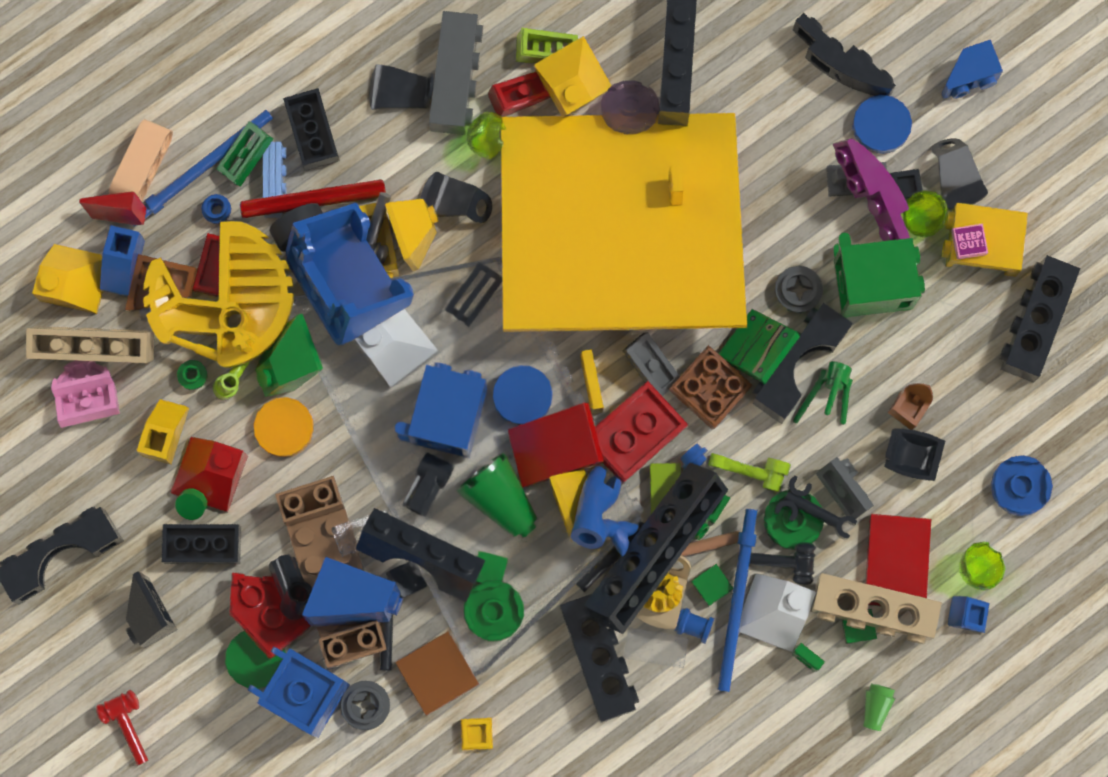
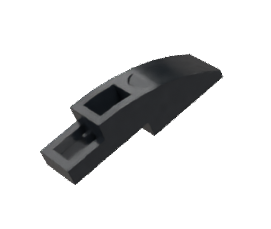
[793,13,896,96]

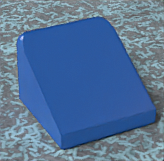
[948,596,990,633]

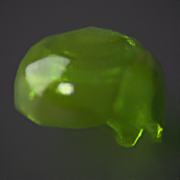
[467,112,506,160]
[903,190,948,238]
[958,541,1006,591]

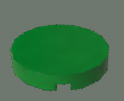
[763,490,824,550]
[464,580,524,641]
[225,631,287,689]

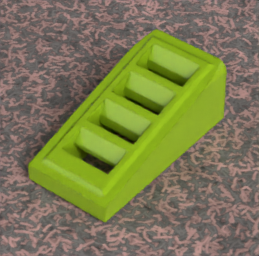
[516,28,578,63]

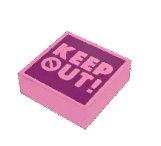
[951,224,988,260]

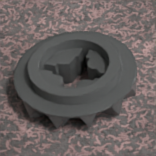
[775,266,823,314]
[341,681,390,730]

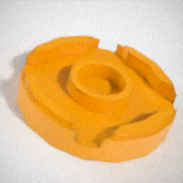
[254,397,314,457]

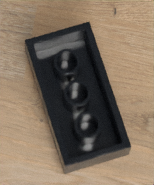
[283,88,340,171]
[162,524,241,564]

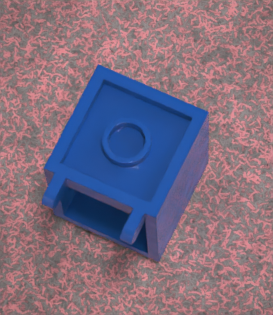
[395,362,488,459]
[248,646,350,738]

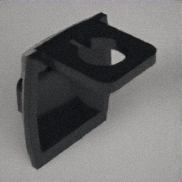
[884,428,946,481]

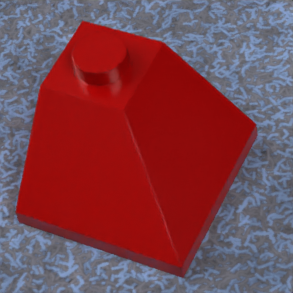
[171,437,248,513]

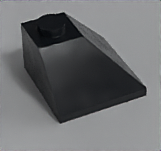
[126,571,178,648]

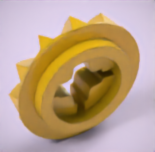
[643,572,683,612]

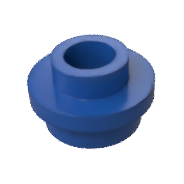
[201,194,232,224]
[680,443,708,469]

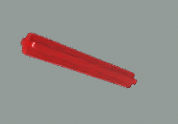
[240,179,386,218]

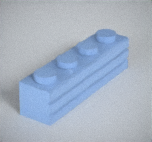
[263,142,287,218]

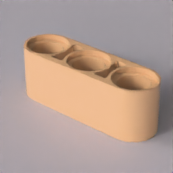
[109,119,173,201]

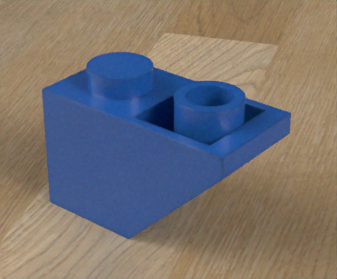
[941,39,1003,99]
[100,225,145,297]

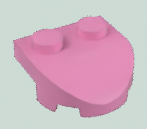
[51,360,120,428]

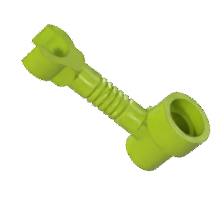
[213,361,250,400]
[708,453,791,493]

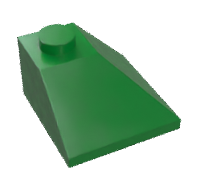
[255,314,323,397]

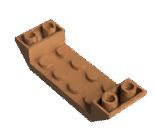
[275,476,387,669]

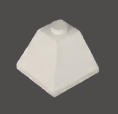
[354,309,438,388]
[739,573,816,652]

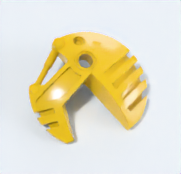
[143,221,294,368]

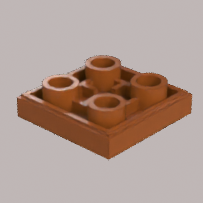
[668,345,753,430]
[395,631,480,716]

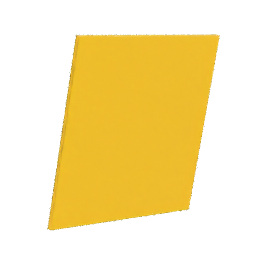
[501,113,747,332]

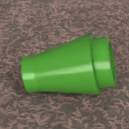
[863,683,896,731]

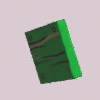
[719,309,800,384]

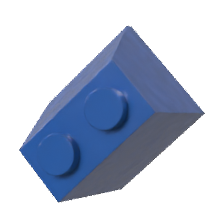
[302,557,403,627]

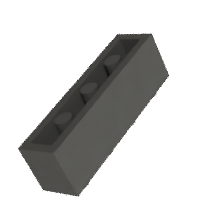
[429,11,483,135]

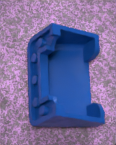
[286,203,414,345]

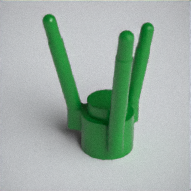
[793,361,853,425]

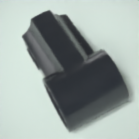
[402,452,455,517]
[269,554,313,620]

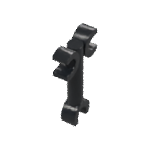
[774,475,857,540]

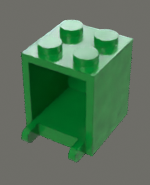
[833,233,925,318]

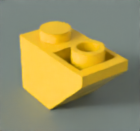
[137,399,189,465]

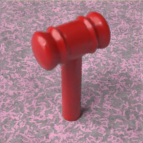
[96,690,149,766]

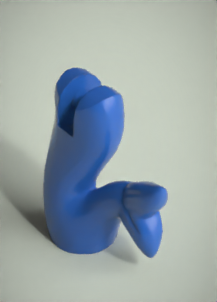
[570,466,639,556]

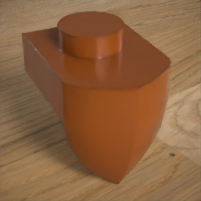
[887,383,933,430]

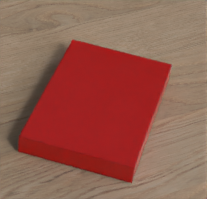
[595,381,688,484]
[508,403,604,487]
[865,514,932,607]

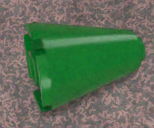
[456,452,537,538]

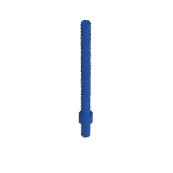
[133,110,273,227]
[718,508,758,692]

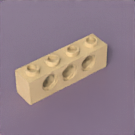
[26,326,154,363]
[810,573,942,644]

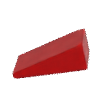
[488,71,551,118]
[79,191,146,225]

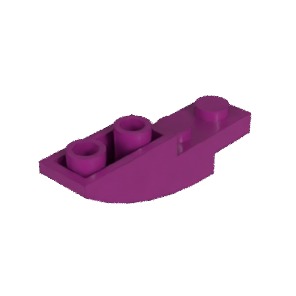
[833,138,910,241]

